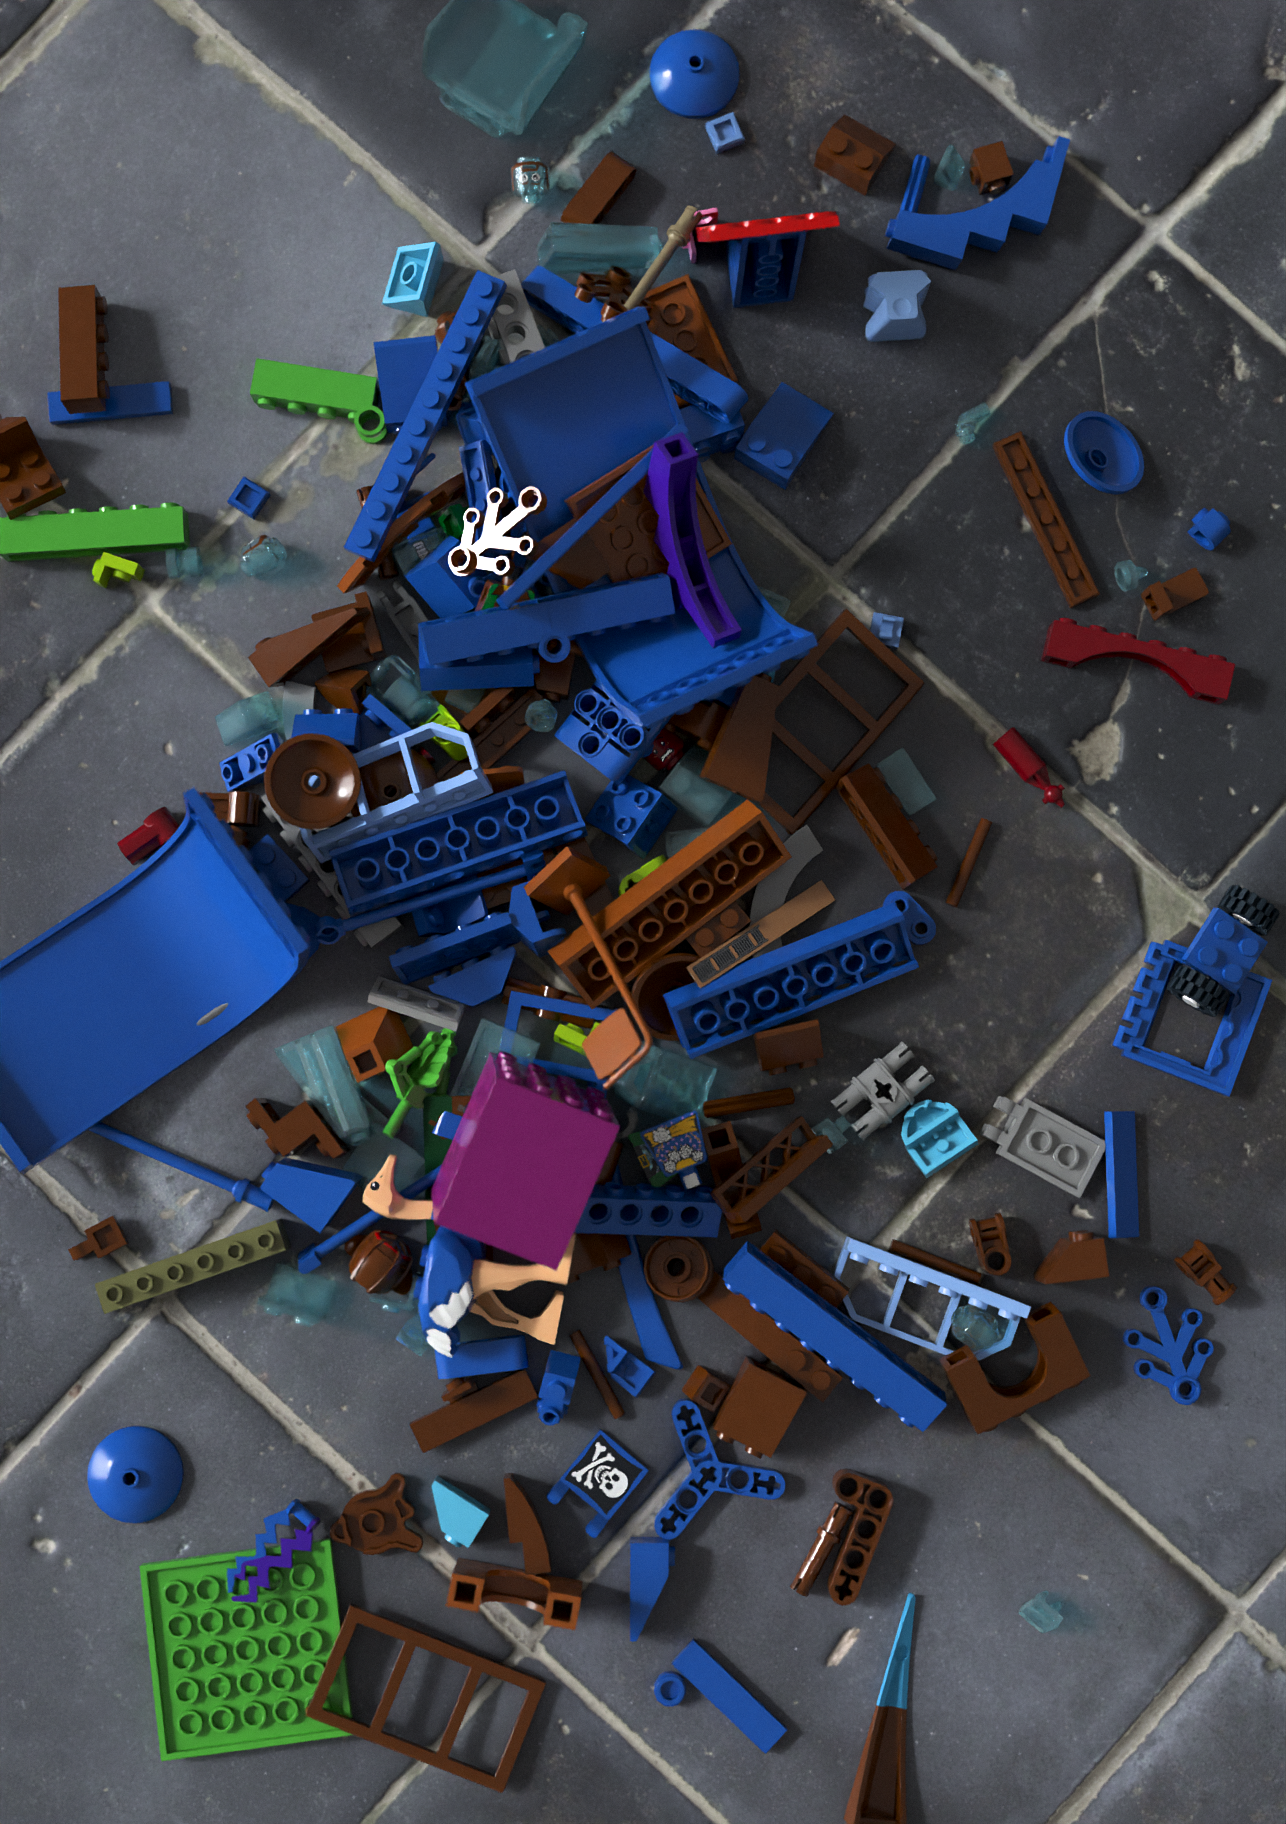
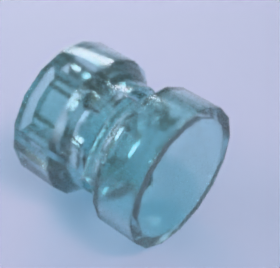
[166,546,203,579]

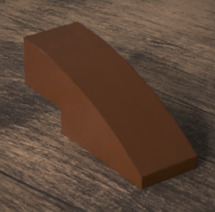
[504,1473,552,1575]

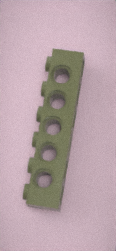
[95,1218,292,1314]

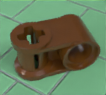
[969,1213,1011,1275]

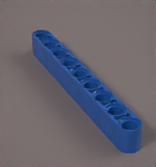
[521,266,749,424]

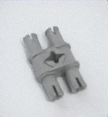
[830,1041,935,1141]

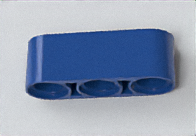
[434,1335,529,1379]

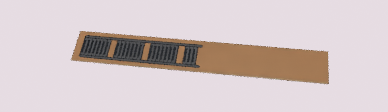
[686,880,835,989]

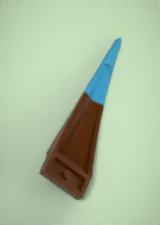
[843,1592,916,1824]

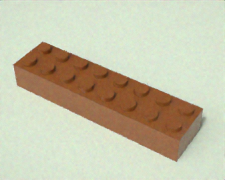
[547,799,792,1010]

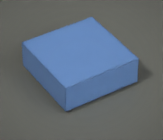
[705,112,745,154]

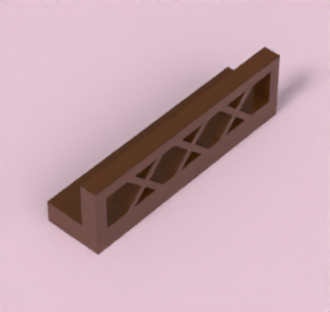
[710,1116,833,1224]

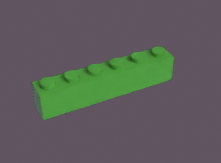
[0,502,190,562]

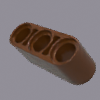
[560,151,637,239]

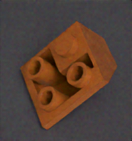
[336,1006,414,1083]

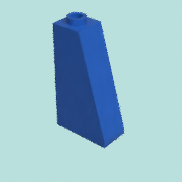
[418,627,540,691]

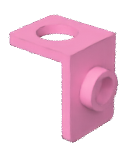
[682,208,718,264]

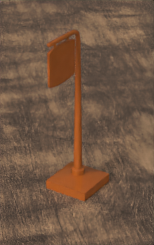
[524,846,652,1089]

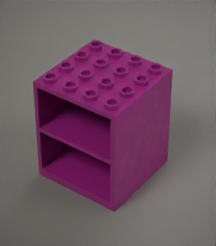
[431,1051,620,1271]

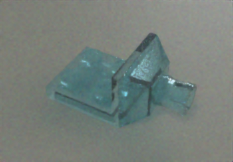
[610,1040,717,1119]

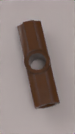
[501,977,594,1029]

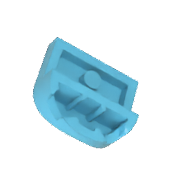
[901,1100,978,1179]

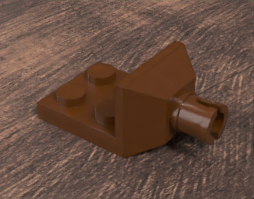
[0,414,66,520]

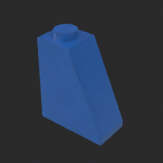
[260,1157,363,1233]

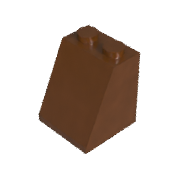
[713,1356,807,1459]

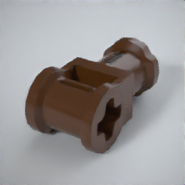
[1173,1239,1237,1305]

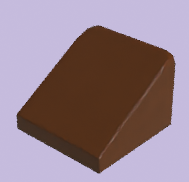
[682,1365,731,1413]

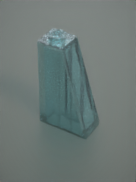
[536,222,662,275]
[274,1025,377,1146]

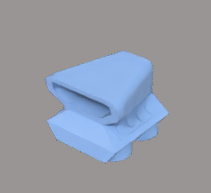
[863,270,931,342]

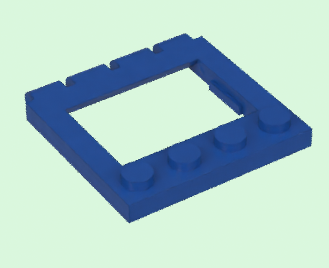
[1112,940,1272,1097]

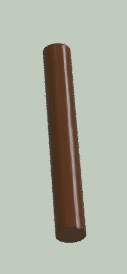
[946,818,992,908]
[889,1239,981,1285]
[569,1329,625,1419]

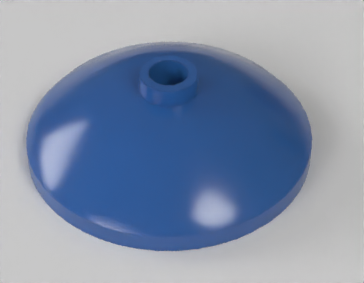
[650,29,739,119]
[1064,411,1144,495]
[87,1426,184,1523]

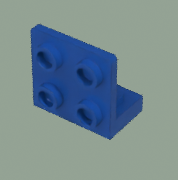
[359,694,417,750]
[585,775,678,859]
[408,874,489,937]

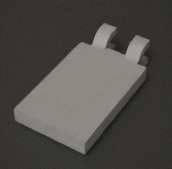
[979,1096,1105,1198]

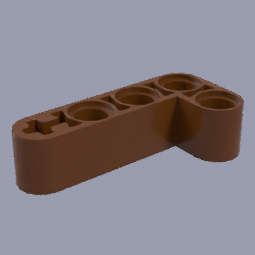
[827,1468,893,1606]

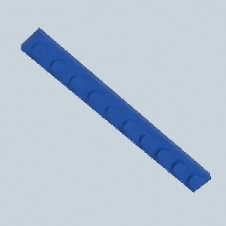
[344,270,507,563]

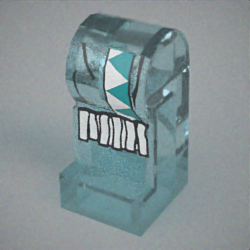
[391,527,448,575]

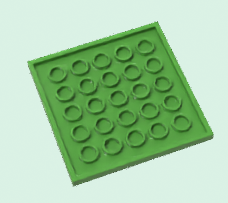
[140,1538,353,1761]

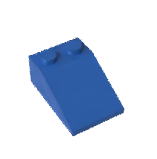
[734,382,834,490]

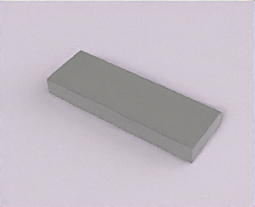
[367,976,467,1031]

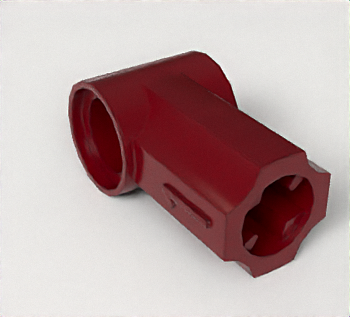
[117,807,180,865]

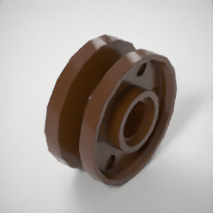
[643,1236,714,1303]

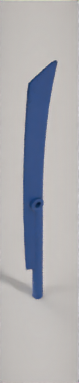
[587,1068,683,1370]

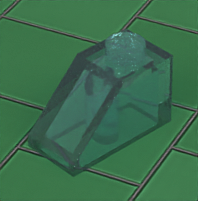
[215,691,283,747]

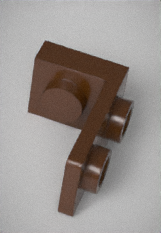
[1140,567,1209,621]

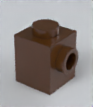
[969,141,1013,195]

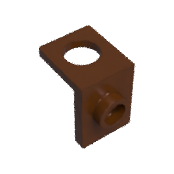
[441,1376,479,1403]

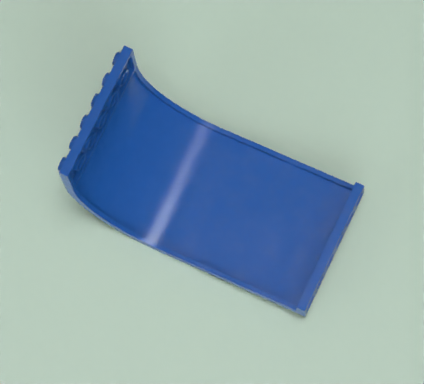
[465,307,818,728]
[0,787,311,1174]

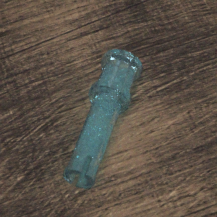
[447,335,501,427]

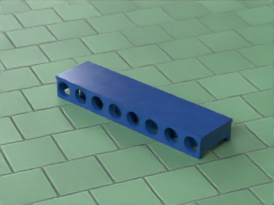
[329,770,588,917]
[663,902,919,1059]

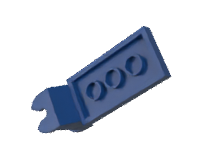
[388,881,567,985]

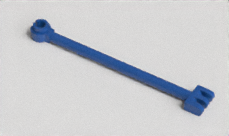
[315,849,546,945]
[298,1164,442,1274]

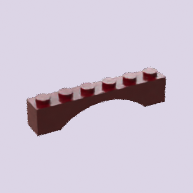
[1041,618,1235,705]

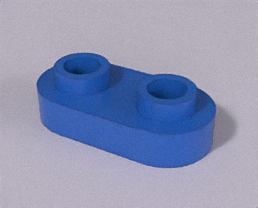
[882,891,936,945]

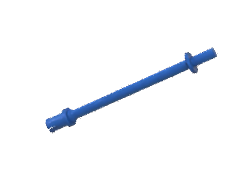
[88,1122,274,1212]

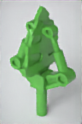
[382,1028,458,1139]

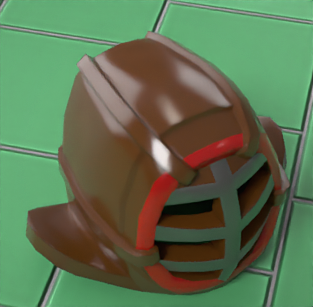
[344,1230,414,1296]

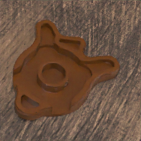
[330,1473,424,1555]

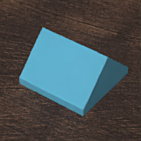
[382,242,444,317]

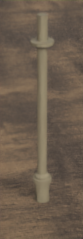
[624,205,703,311]

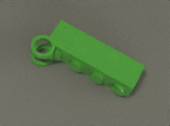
[250,358,388,444]

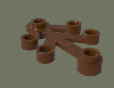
[574,265,653,326]

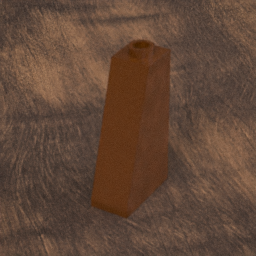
[699,672,779,803]

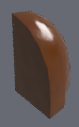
[314,669,371,714]

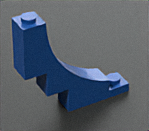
[885,136,1070,270]

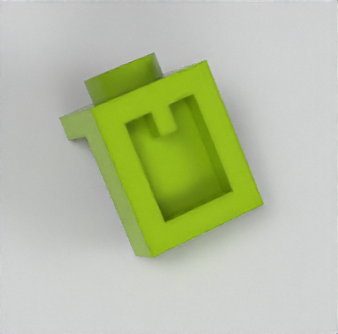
[92,552,145,588]
[553,1021,600,1057]

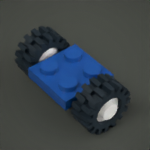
[1167,885,1280,1017]

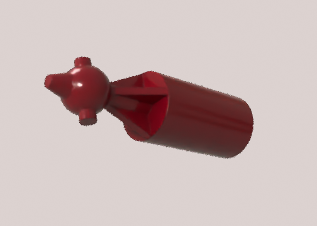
[992,727,1065,807]

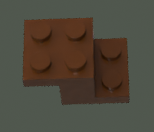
[245,1098,351,1159]

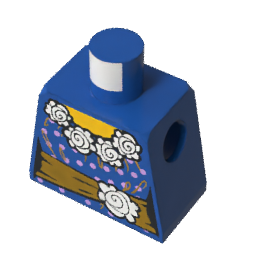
[639,1110,707,1190]

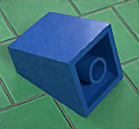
[374,335,448,435]

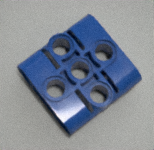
[554,679,675,786]

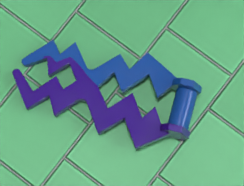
[227,1498,321,1603]

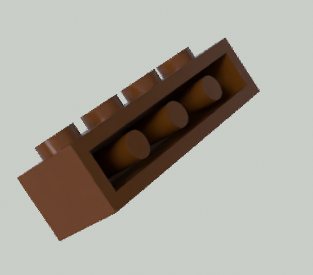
[58,285,110,414]

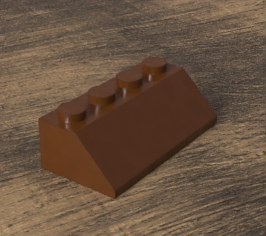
[835,763,938,890]

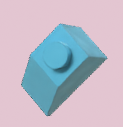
[431,1475,491,1548]

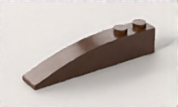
[675,1264,843,1402]

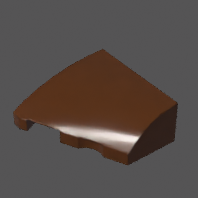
[524,517,611,589]

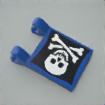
[547,1429,649,1538]

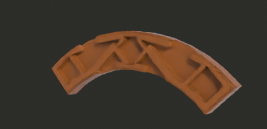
[337,472,466,593]

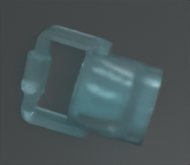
[366,654,436,727]

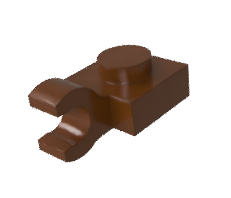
[68,1215,129,1261]

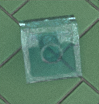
[659,743,735,829]

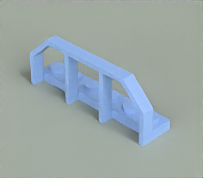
[300,722,494,863]
[833,1236,1031,1361]

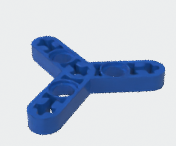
[654,1398,785,1540]

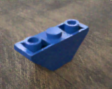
[219,733,284,792]
[428,944,518,1008]

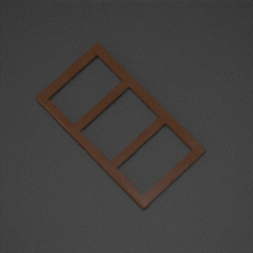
[756,609,925,835]
[305,1604,546,1793]

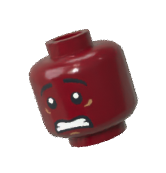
[639,728,686,771]

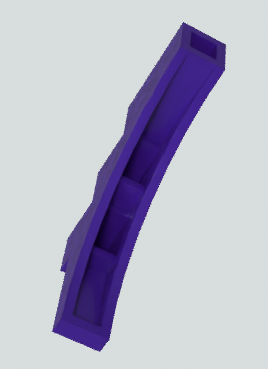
[643,432,742,648]

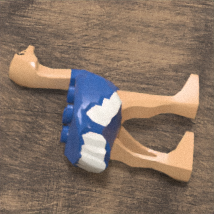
[363,1154,576,1358]

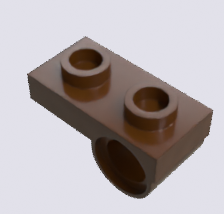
[198,791,261,827]

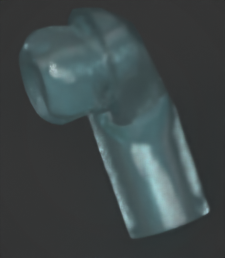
[955,403,991,445]

